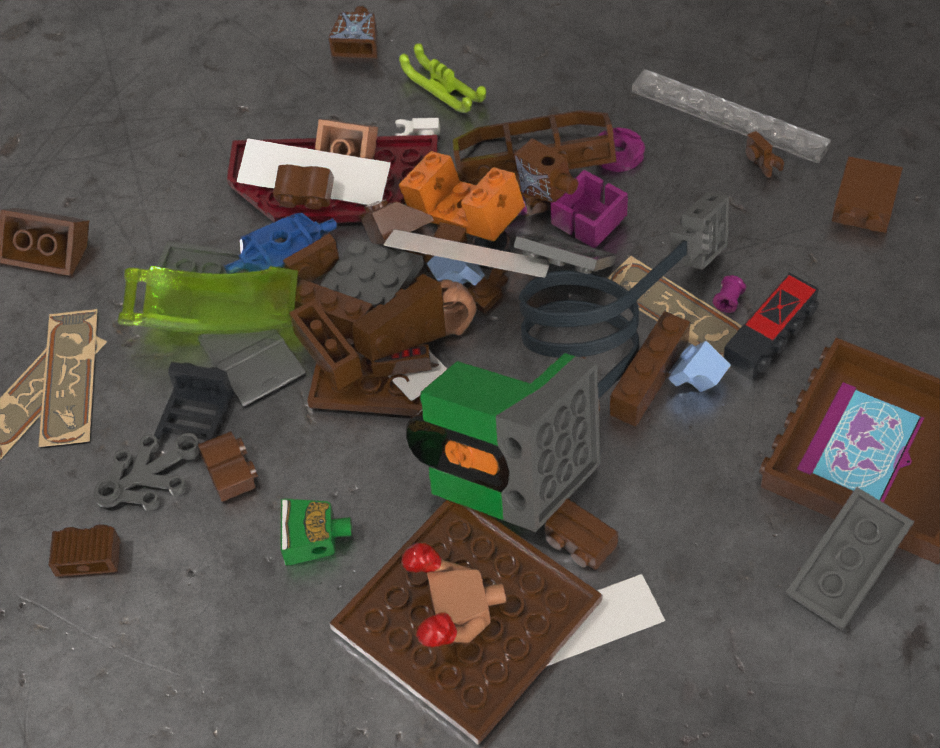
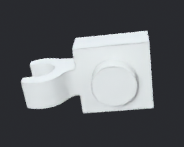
[395,118,441,136]

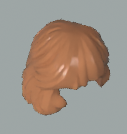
[440,280,477,336]

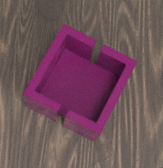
[551,170,628,248]

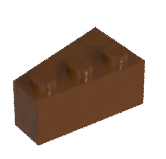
[352,274,446,361]

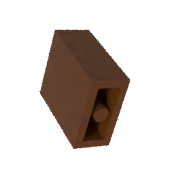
[832,156,903,233]

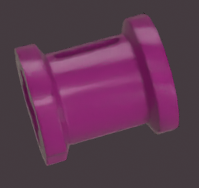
[712,275,746,313]

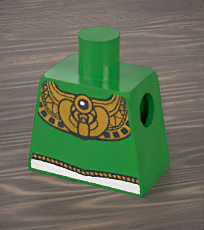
[281,499,352,566]

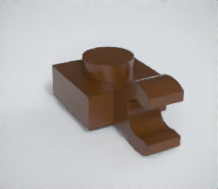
[745,131,784,177]
[468,268,509,314]

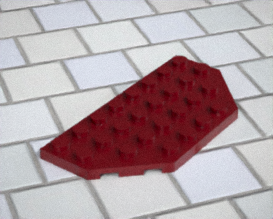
[227,135,438,223]

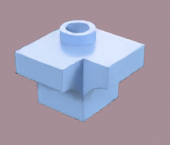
[427,256,485,285]
[668,341,731,392]

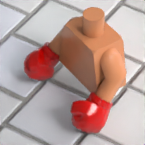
[402,543,506,648]

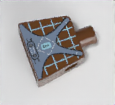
[328,6,378,58]
[514,138,578,203]

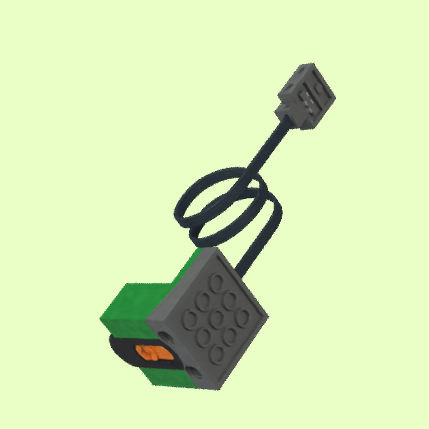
[406,191,729,532]

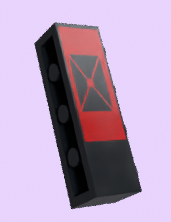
[723,273,819,380]

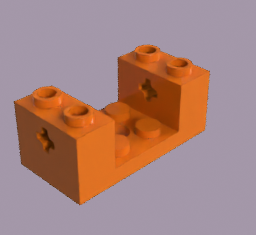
[399,151,525,241]

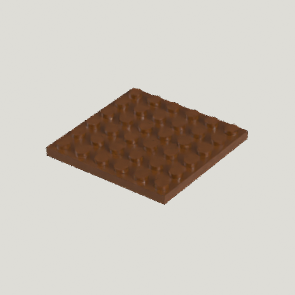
[329,500,602,745]

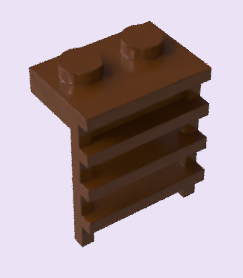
[277,233,339,290]

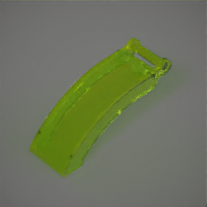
[118,266,298,334]

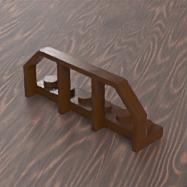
[453,110,617,185]

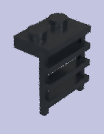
[154,362,234,442]

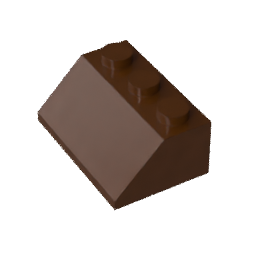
[0,208,90,276]

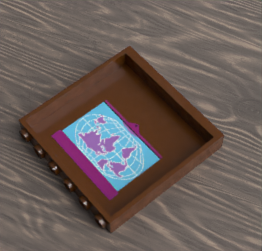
[759,338,940,565]

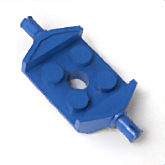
[224,213,338,281]

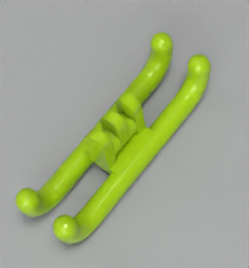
[399,43,487,113]

